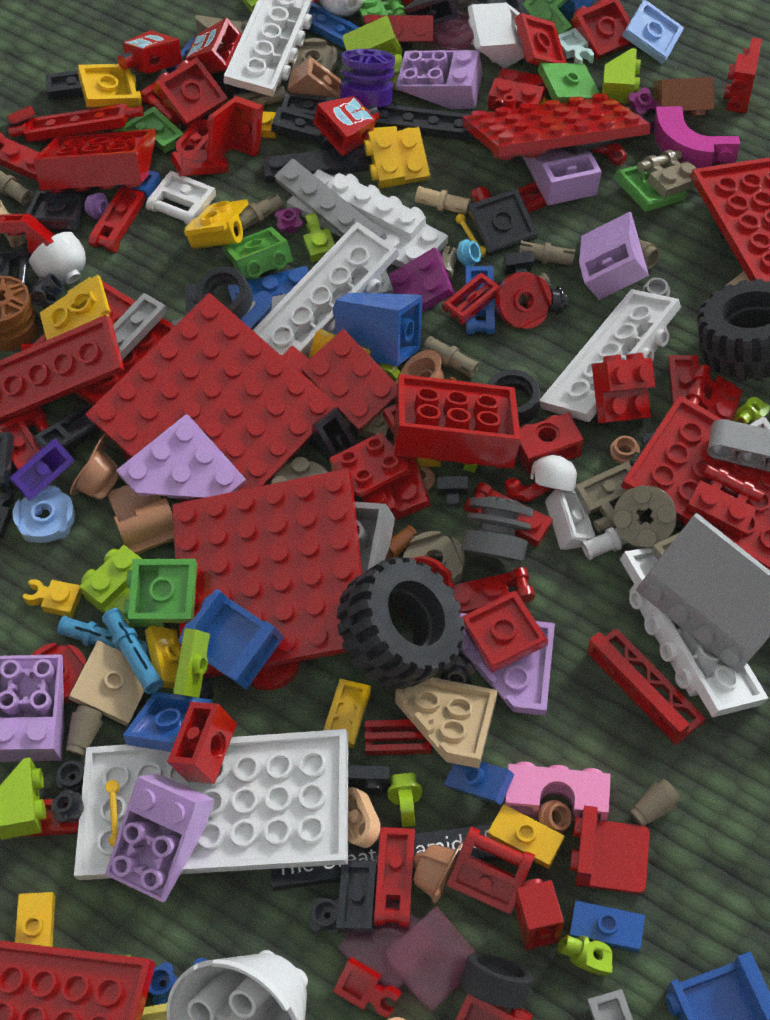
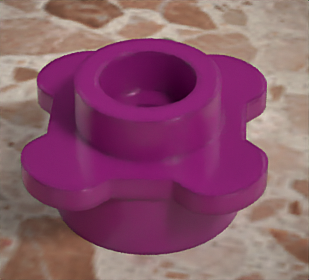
[628,87,658,115]
[275,207,303,233]

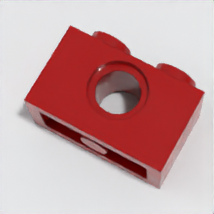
[517,412,584,475]
[167,702,237,784]
[514,879,564,951]

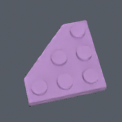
[116,414,246,500]
[459,613,555,716]

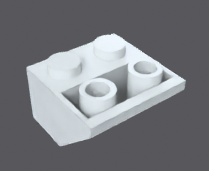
[468,3,524,69]

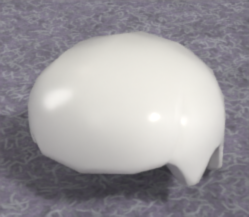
[531,455,577,491]

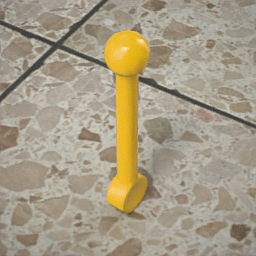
[455,214,486,258]
[105,780,120,847]

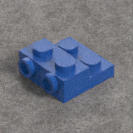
[123,692,212,752]

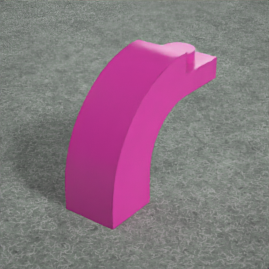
[654,106,740,168]

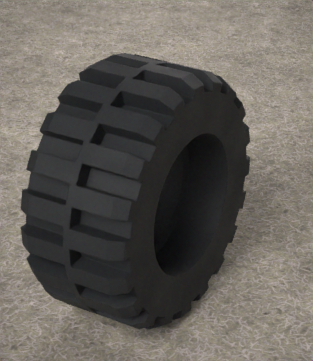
[697,279,770,381]
[337,557,464,689]

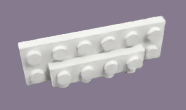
[224,0,314,97]
[287,169,448,268]
[253,222,399,358]
[539,289,681,422]
[620,547,768,718]

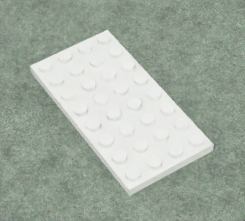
[74,729,348,880]

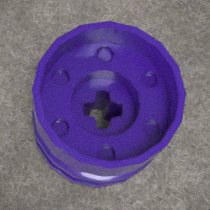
[340,49,395,107]

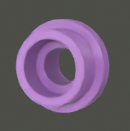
[85,192,109,220]

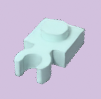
[558,28,594,64]

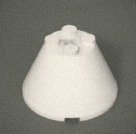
[167,950,308,1020]

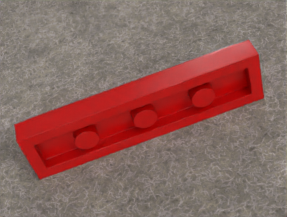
[587,628,706,745]

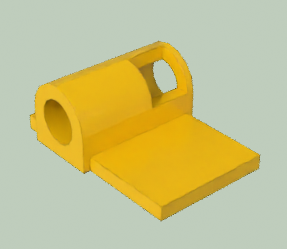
[184,199,248,249]
[40,275,110,340]

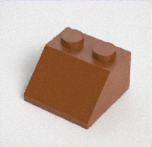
[653,77,714,116]

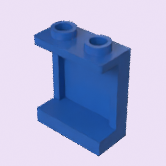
[178,589,284,690]
[665,951,770,1020]

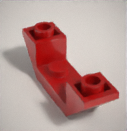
[0,214,55,253]

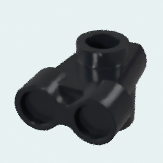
[30,273,64,309]

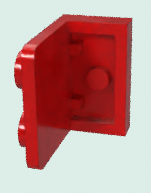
[205,96,263,163]
[329,432,409,497]
[570,805,650,894]

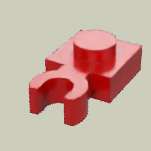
[333,957,402,1018]

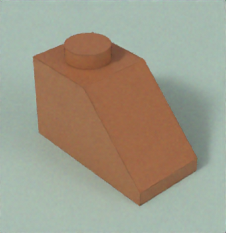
[288,56,341,98]

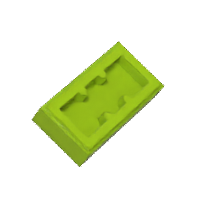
[173,628,210,698]

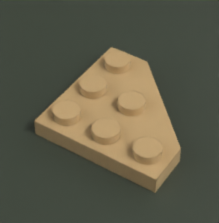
[395,677,498,769]

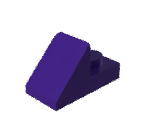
[8,438,75,501]

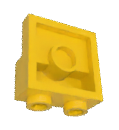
[78,64,141,108]
[364,127,430,189]

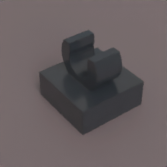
[502,251,534,275]
[437,476,468,508]

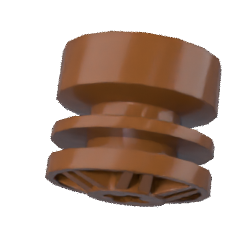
[0,276,40,351]

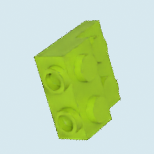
[80,545,142,628]

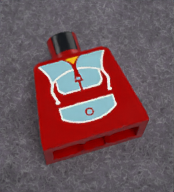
[183,18,242,74]
[118,30,182,73]
[313,96,379,156]

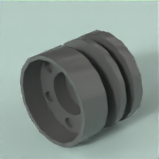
[460,496,534,562]

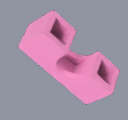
[505,762,611,821]

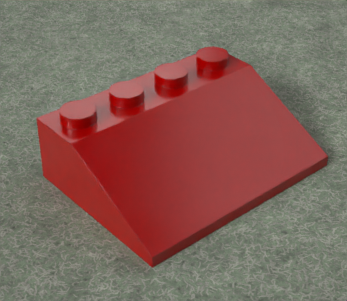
[33,129,156,193]
[394,374,521,468]

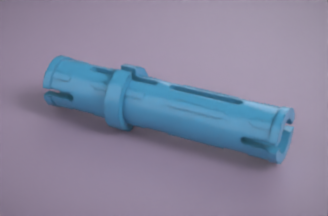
[102,608,164,694]
[57,615,150,658]

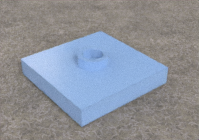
[622,0,684,64]

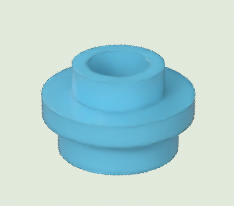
[457,239,481,266]

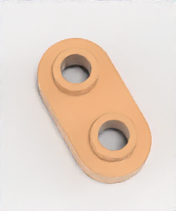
[348,787,380,848]

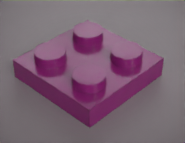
[389,247,454,312]

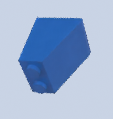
[333,292,422,366]

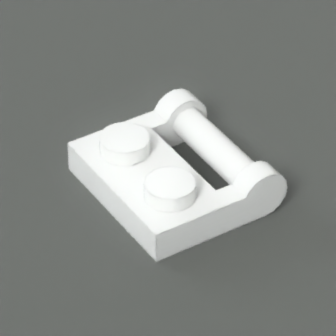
[146,171,216,225]

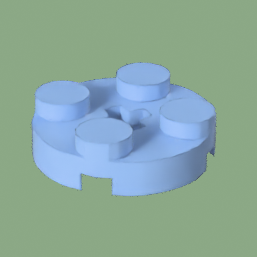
[13,485,75,543]

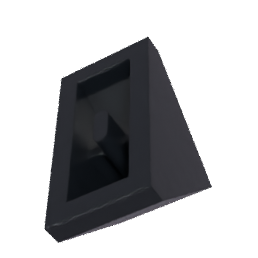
[404,0,459,25]
[311,407,357,463]

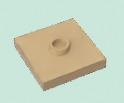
[68,641,144,726]

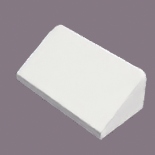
[545,489,595,550]

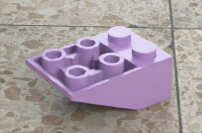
[396,50,483,109]
[522,148,602,206]
[579,212,649,300]
[0,655,65,762]
[105,774,215,902]

